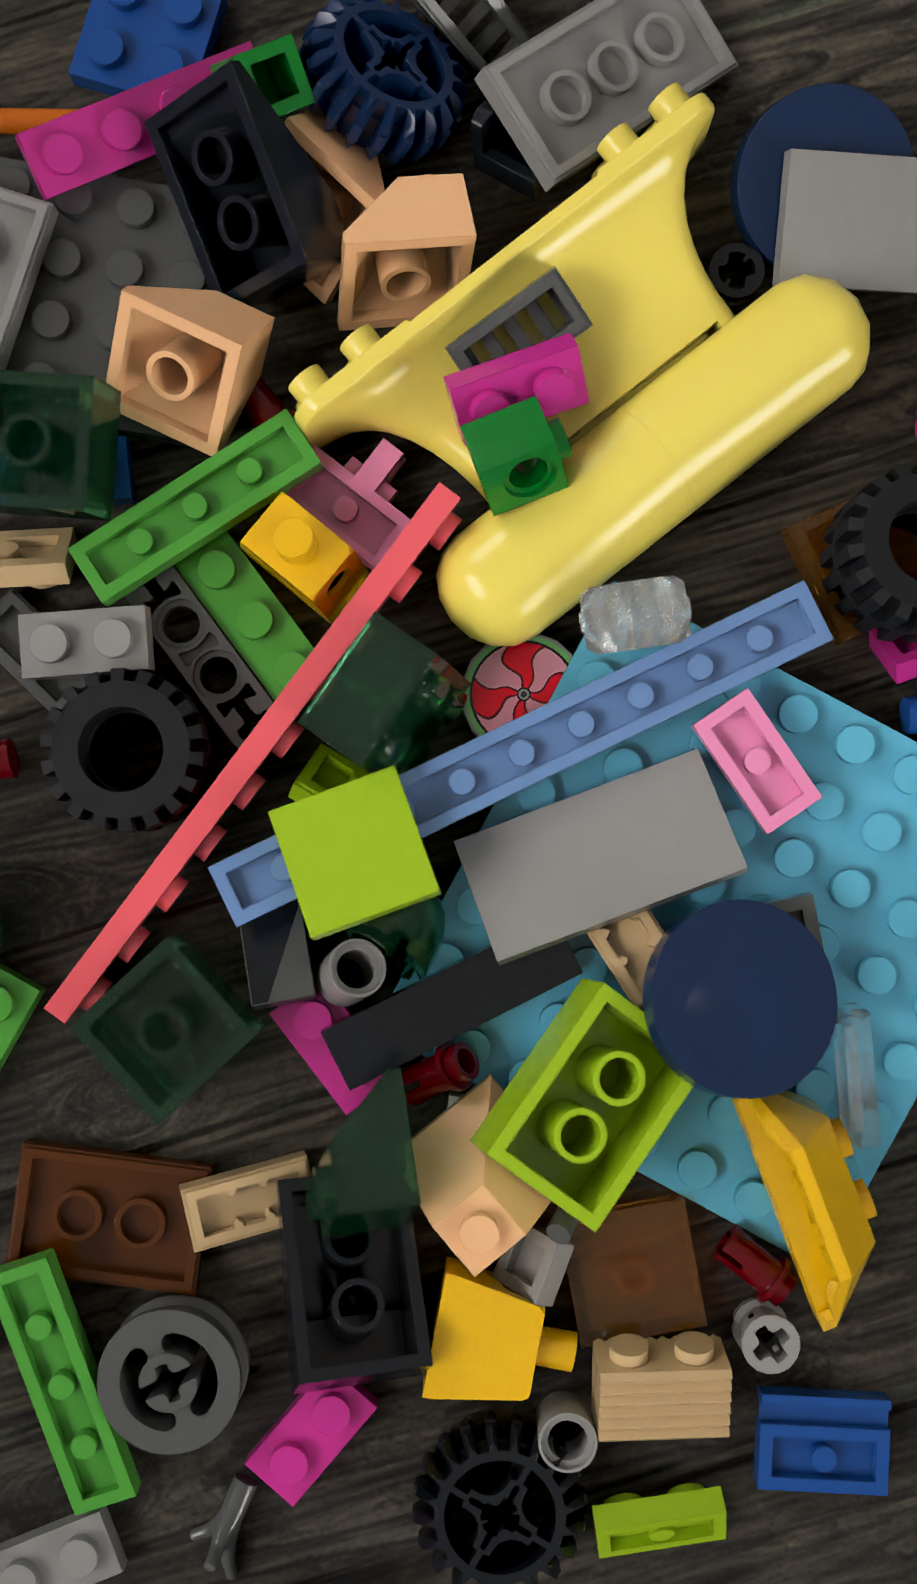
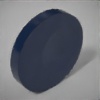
[730,83,914,269]
[643,900,837,1099]

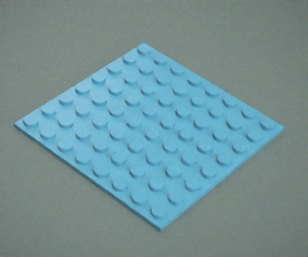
[392,581,917,1253]

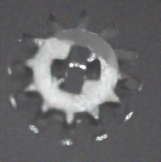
[579,575,692,654]

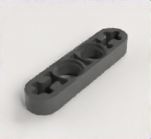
[125,565,274,749]

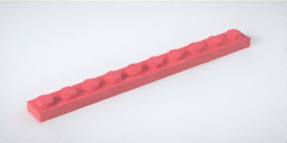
[44,482,462,1024]

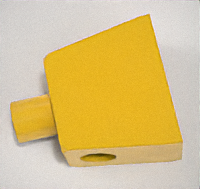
[240,492,370,625]
[422,1256,578,1401]

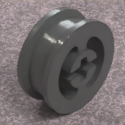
[97,1293,250,1455]

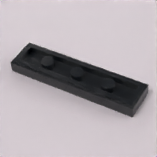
[321,941,583,1090]

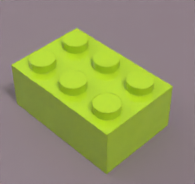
[470,978,693,1233]

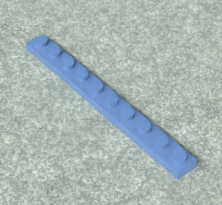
[208,580,834,927]

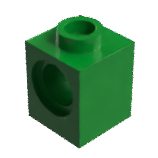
[460,396,572,516]

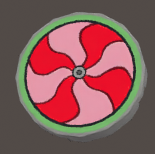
[462,634,573,737]

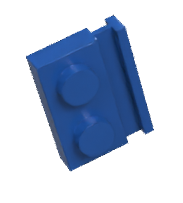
[753,1385,892,1496]

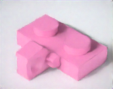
[285,438,411,571]

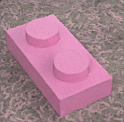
[691,688,822,834]

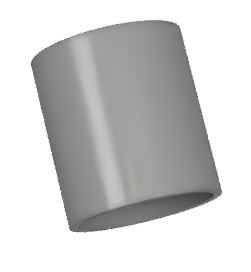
[316,939,386,1007]
[535,1390,598,1473]

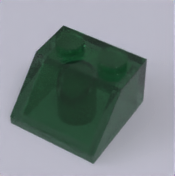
[306,1067,421,1238]

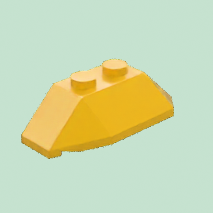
[731,1090,877,1332]

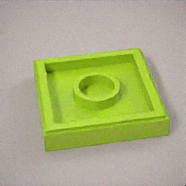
[268,765,442,941]

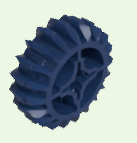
[298,0,468,165]

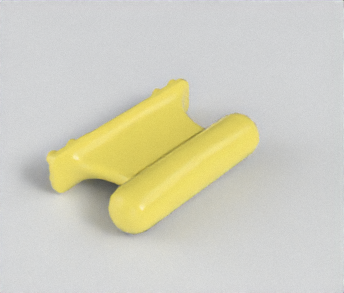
[288,82,870,646]

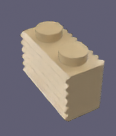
[591,1331,733,1442]

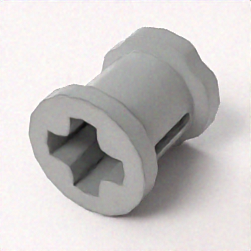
[731,1297,801,1374]

